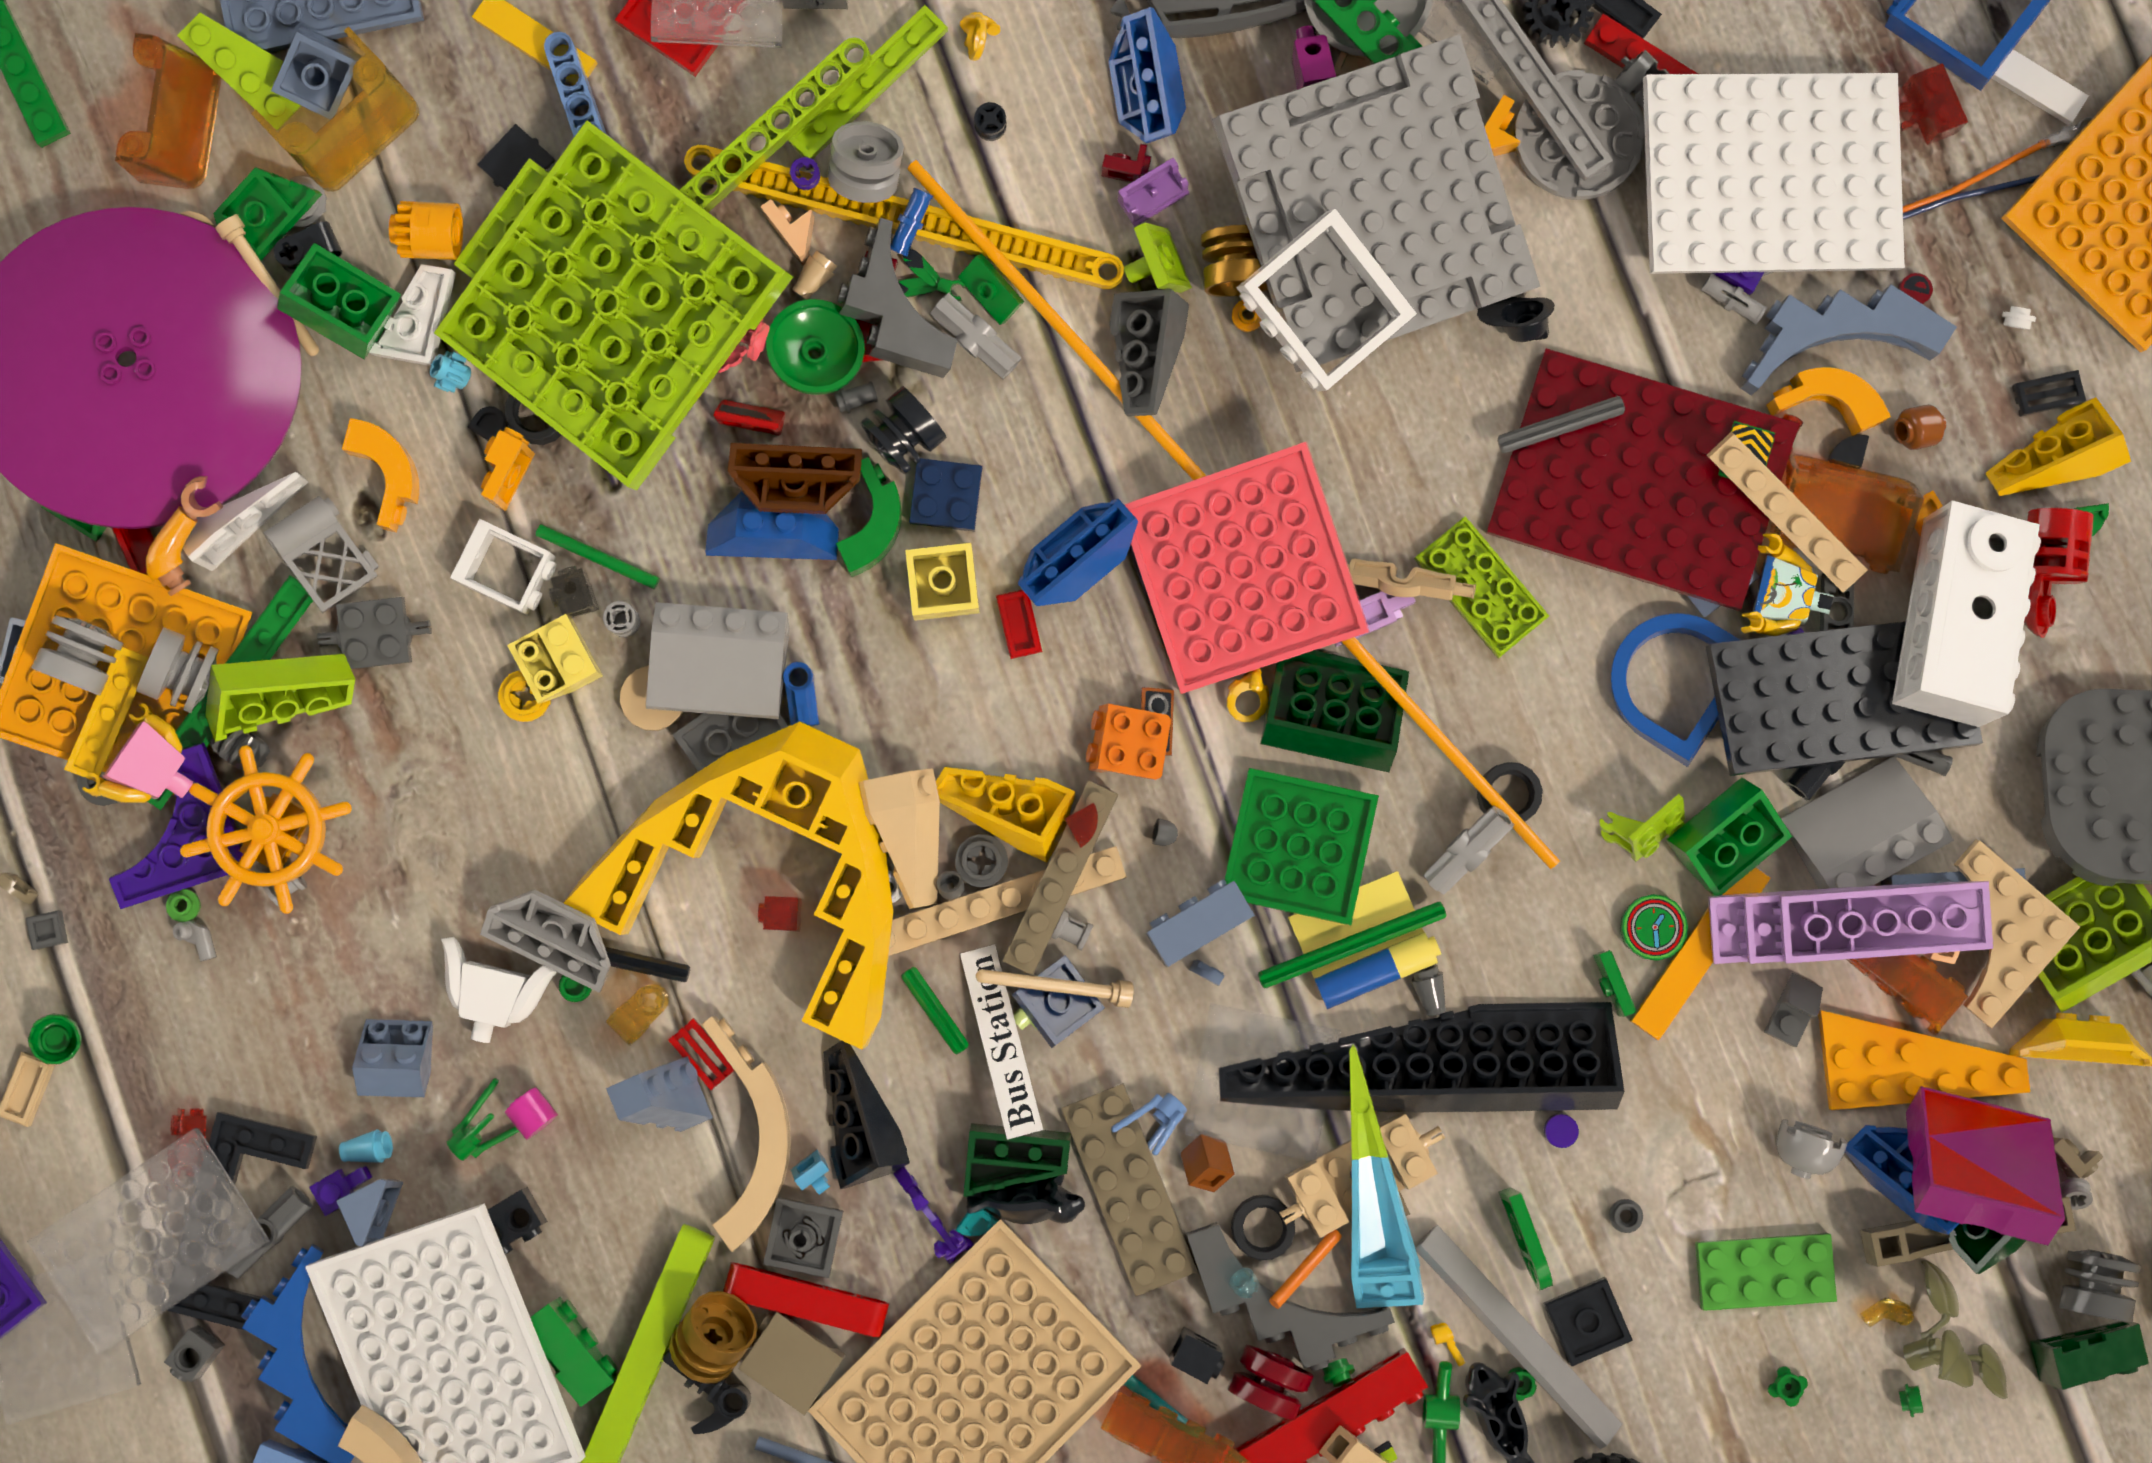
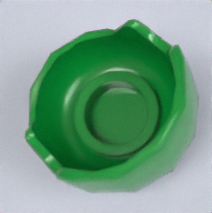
[28,1013,82,1064]

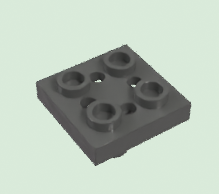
[763,1197,844,1278]

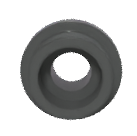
[1609,1199,1643,1233]

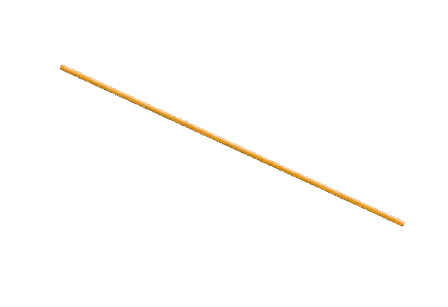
[907,160,1560,870]

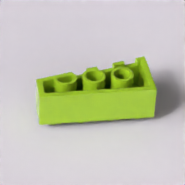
[205,654,355,742]

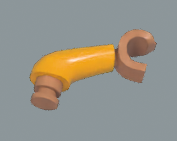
[146,476,223,596]

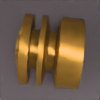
[1201,225,1268,297]
[669,1291,757,1383]

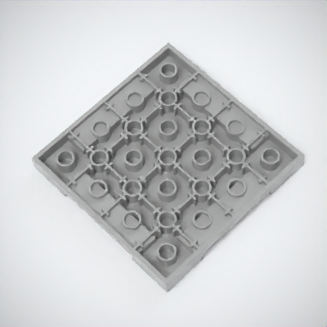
[1212,34,1540,372]

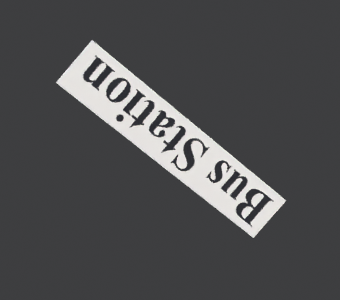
[960,944,1043,1140]

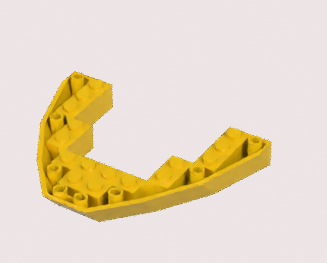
[563,722,893,1050]

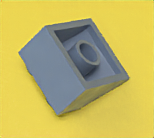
[271,26,362,121]

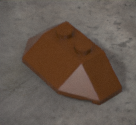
[727,443,863,514]

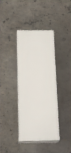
[1992,50,2089,126]

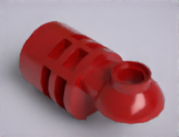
[2024,508,2094,638]

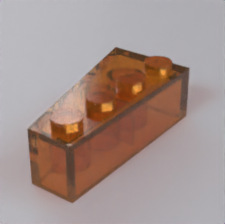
[1846,954,1968,1037]
[1100,1392,1251,1463]

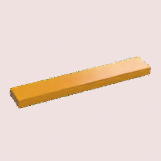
[1630,867,1771,1040]

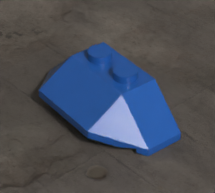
[1108,7,1186,143]
[705,491,839,560]
[1018,499,1138,606]
[1845,1125,1960,1235]

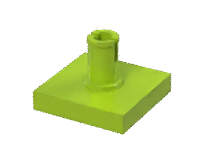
[1124,222,1192,293]

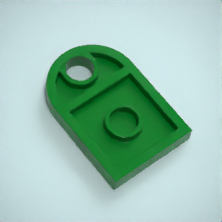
[1498,1187,1553,1291]

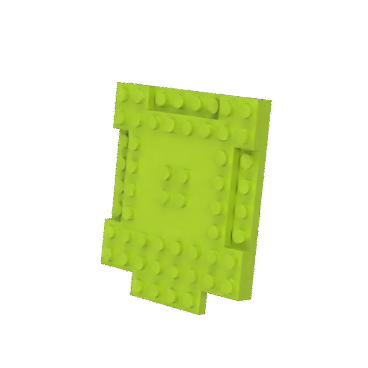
[434,120,793,490]

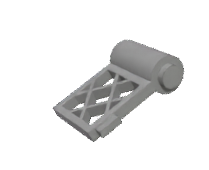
[263,496,379,614]

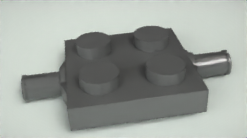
[317,597,432,669]

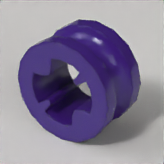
[790,157,820,190]

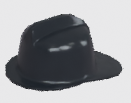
[1477,297,1555,342]

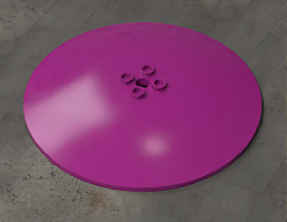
[0,207,302,529]

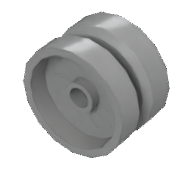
[827,121,904,203]

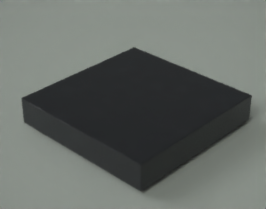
[1543,1277,1633,1367]

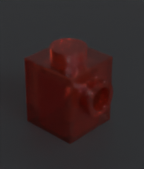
[758,896,802,932]

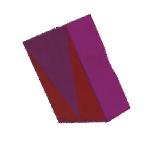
[1906,1086,2065,1246]

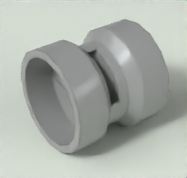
[603,601,641,638]

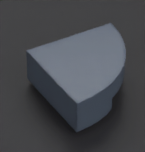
[1189,959,1225,986]

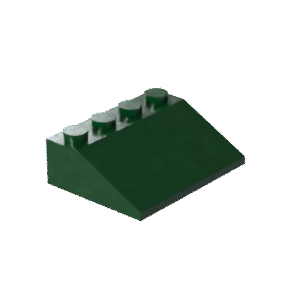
[1260,650,1410,773]

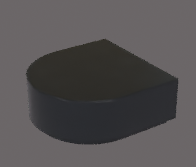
[467,406,508,441]

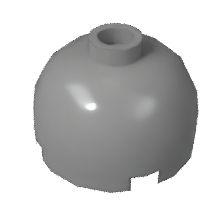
[1776,1119,1848,1179]

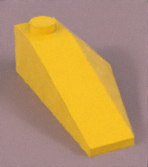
[1985,397,2131,496]
[936,767,1076,862]

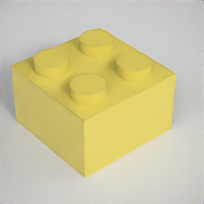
[905,543,980,621]

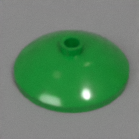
[766,299,865,395]

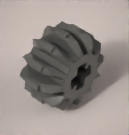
[210,730,270,771]

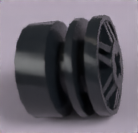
[860,386,947,474]

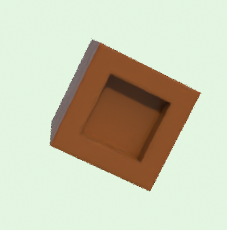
[1181,1134,1235,1192]

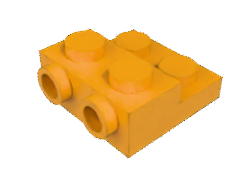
[481,427,535,511]

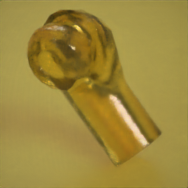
[1860,1297,1914,1328]

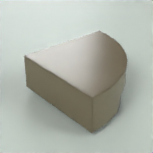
[0,873,38,904]

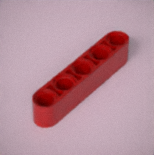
[723,1262,889,1337]

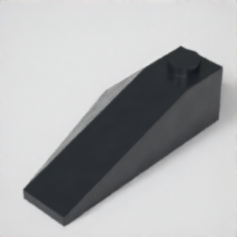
[823,1041,910,1189]

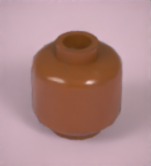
[1894,404,1946,450]

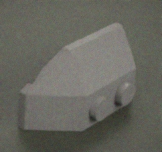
[480,889,611,993]

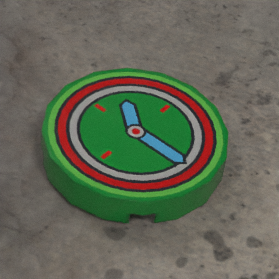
[1620,894,1688,961]

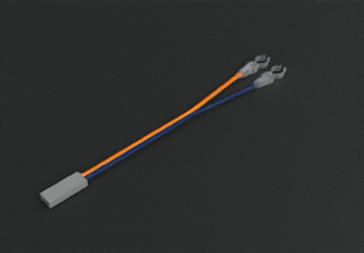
[1727,117,2093,287]

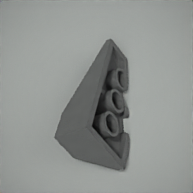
[1110,289,1189,416]

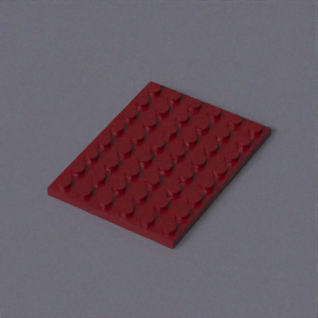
[1486,348,1799,611]

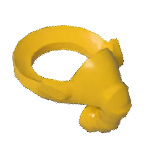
[960,12,1000,61]
[1227,668,1269,722]

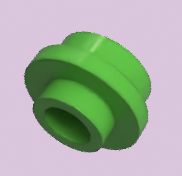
[166,889,201,922]

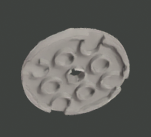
[1514,70,1645,200]

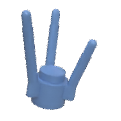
[1111,1093,1187,1156]

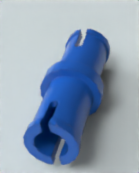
[890,187,933,256]

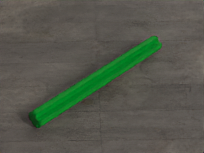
[1258,902,1447,988]

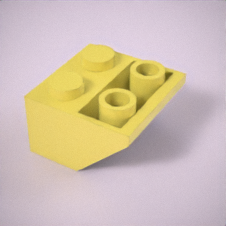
[507,614,603,704]

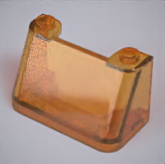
[115,33,221,189]
[1770,454,1924,574]

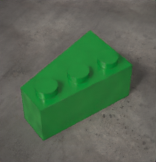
[530,1297,618,1407]

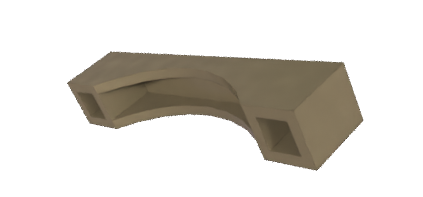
[1003,780,1118,976]
[1860,1196,2076,1267]

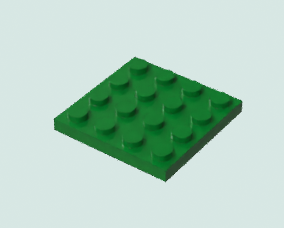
[1225,768,1379,926]

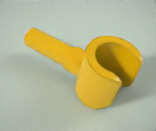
[1430,1323,1466,1367]

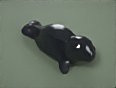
[966,1175,1085,1224]
[1463,1362,1535,1463]

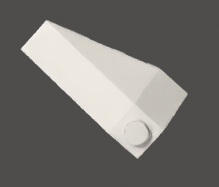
[183,472,309,571]

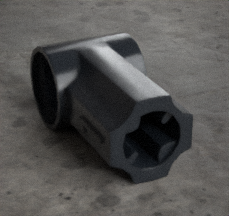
[1785,762,1845,800]

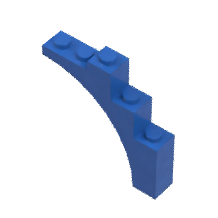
[241,1244,354,1463]

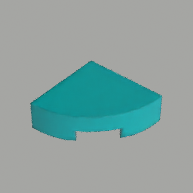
[955,1209,999,1236]

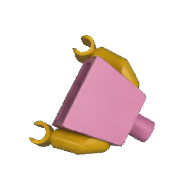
[82,703,193,803]

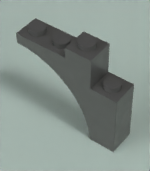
[837,218,958,378]

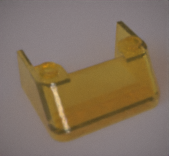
[251,26,419,192]

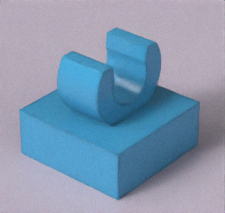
[791,1149,830,1195]

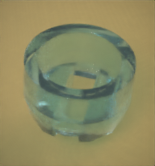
[1229,1268,1259,1298]

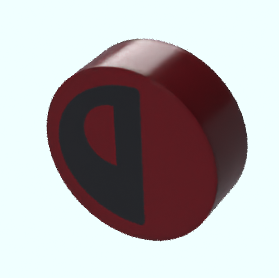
[1898,273,1933,304]

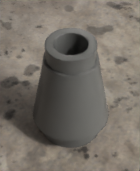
[1411,964,1447,1016]

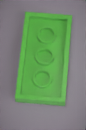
[1695,1233,1837,1311]

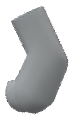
[173,920,217,962]

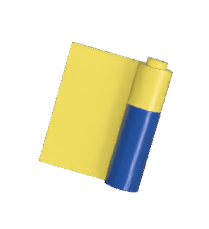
[1288,871,1441,1010]

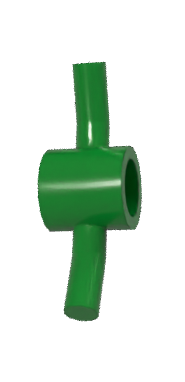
[1422,1361,1461,1463]

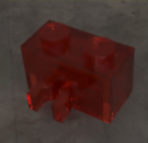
[1899,63,1968,145]

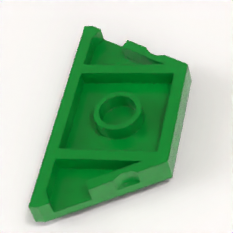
[213,167,322,261]

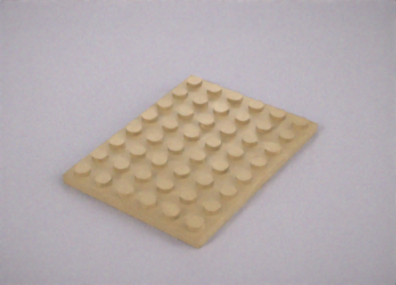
[808,1219,1142,1463]

